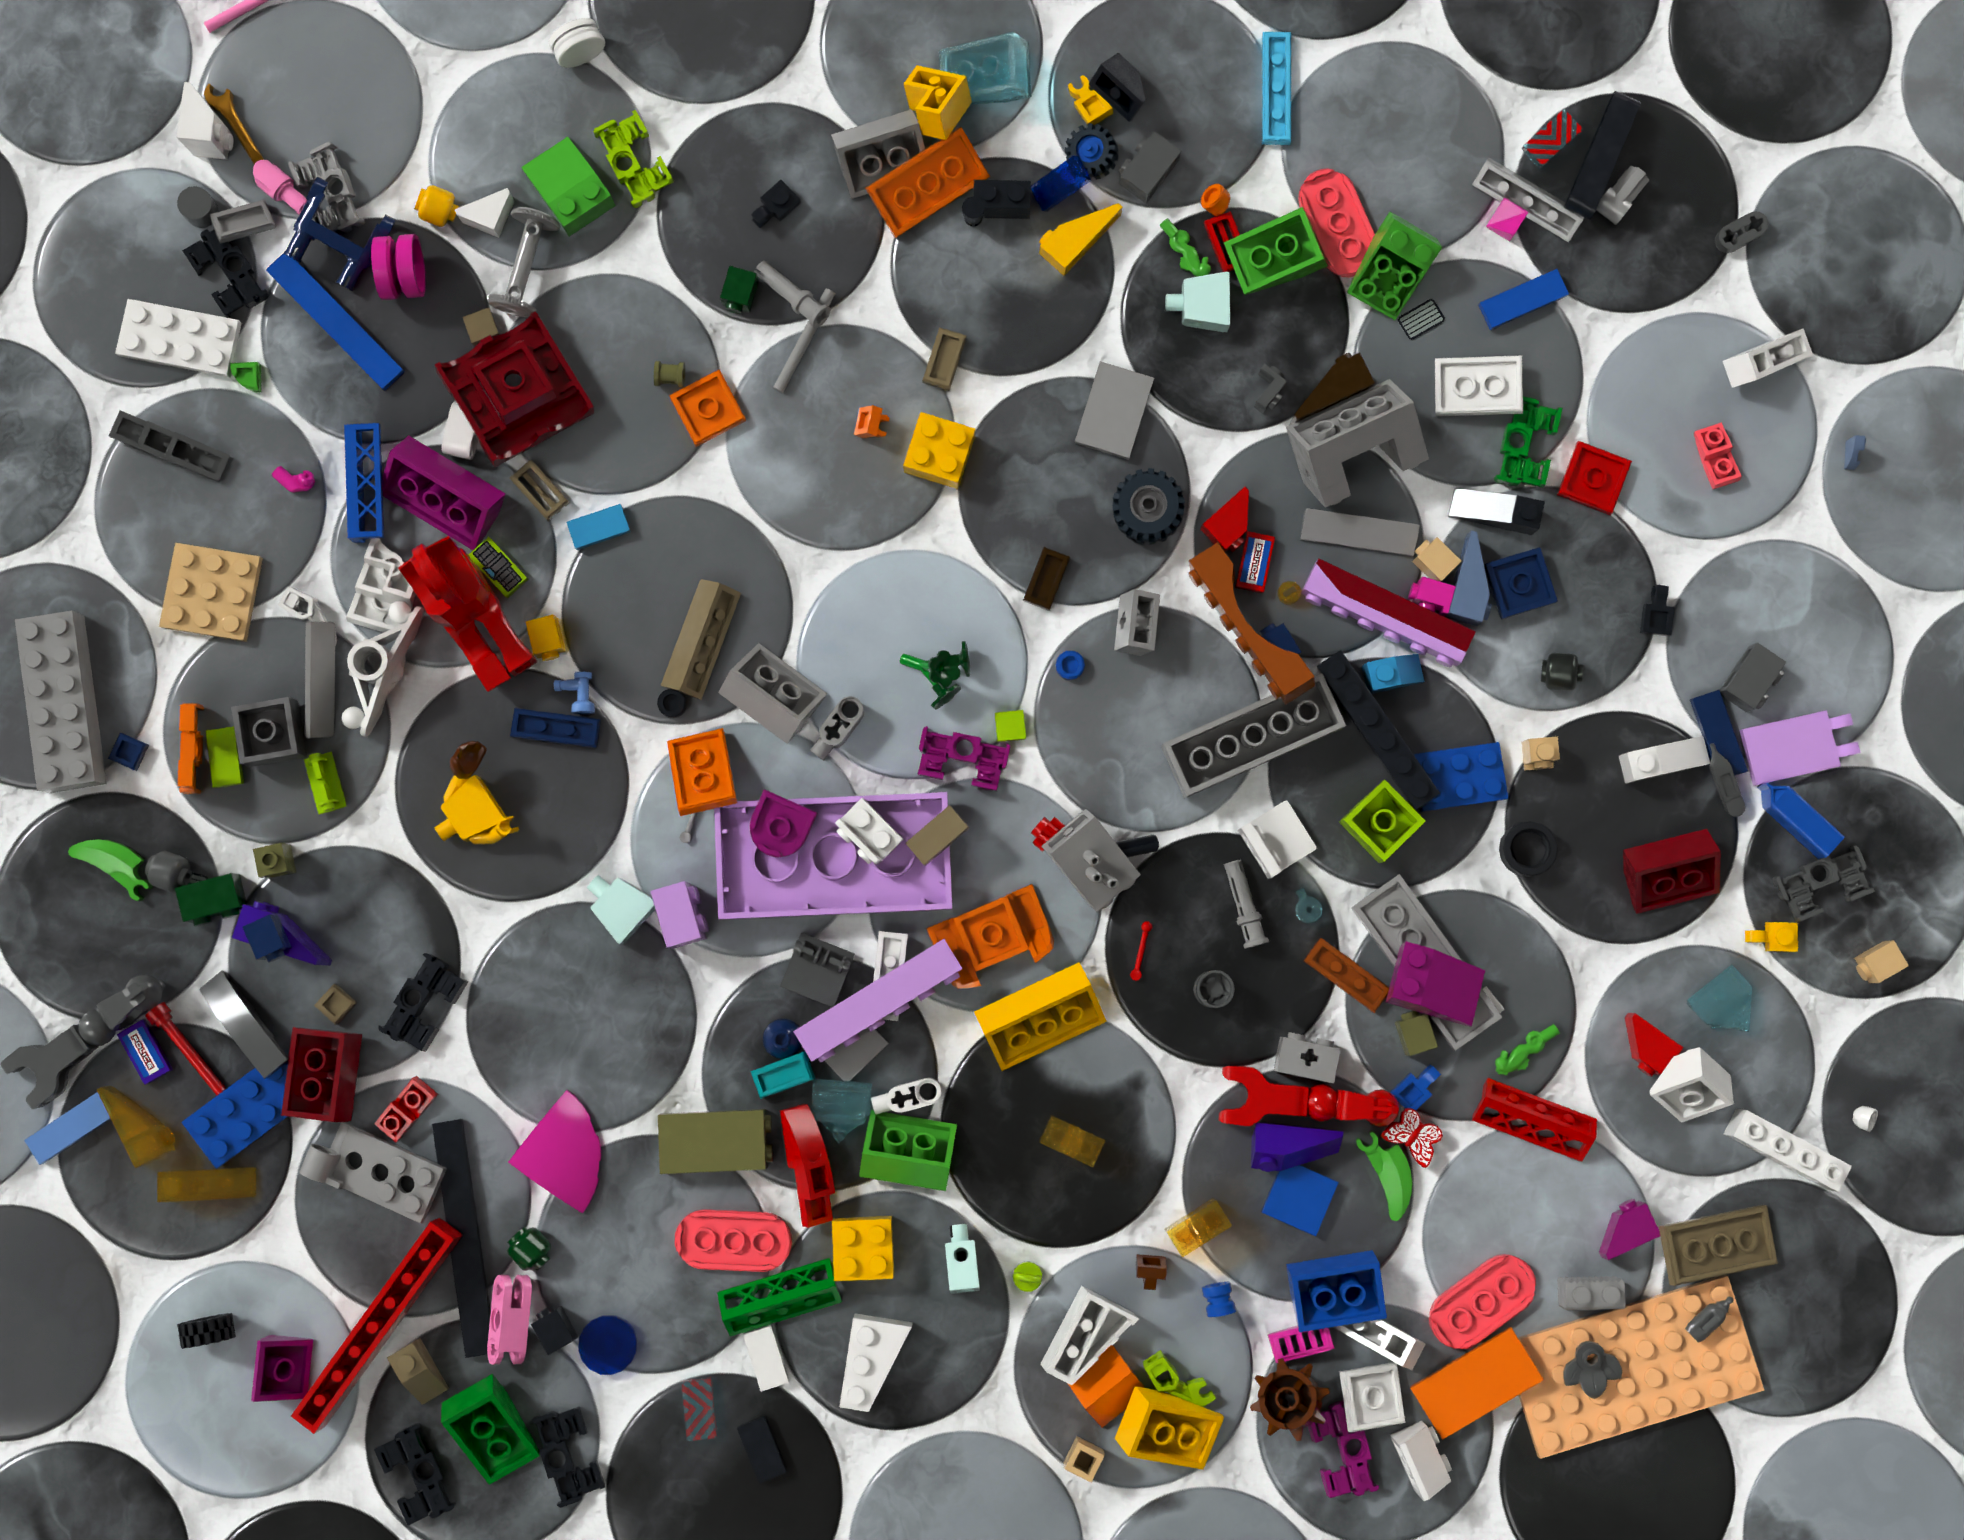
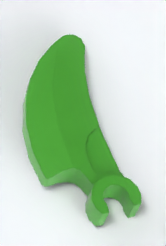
[68,839,153,901]
[1356,1131,1412,1221]

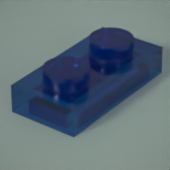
[1031,155,1091,212]

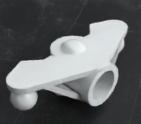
[342,601,424,737]

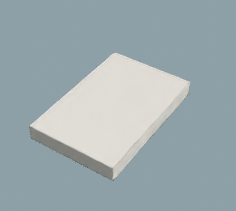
[1435,356,1523,416]

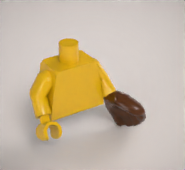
[434,741,519,845]

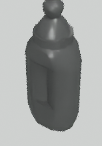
[1685,1296,1734,1343]

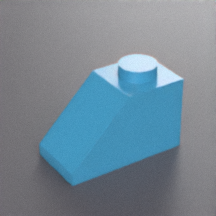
[1362,654,1425,694]

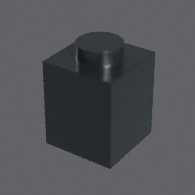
[531,1306,578,1355]

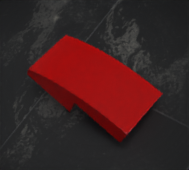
[374,1076,438,1143]

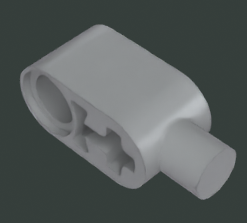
[810,696,864,761]

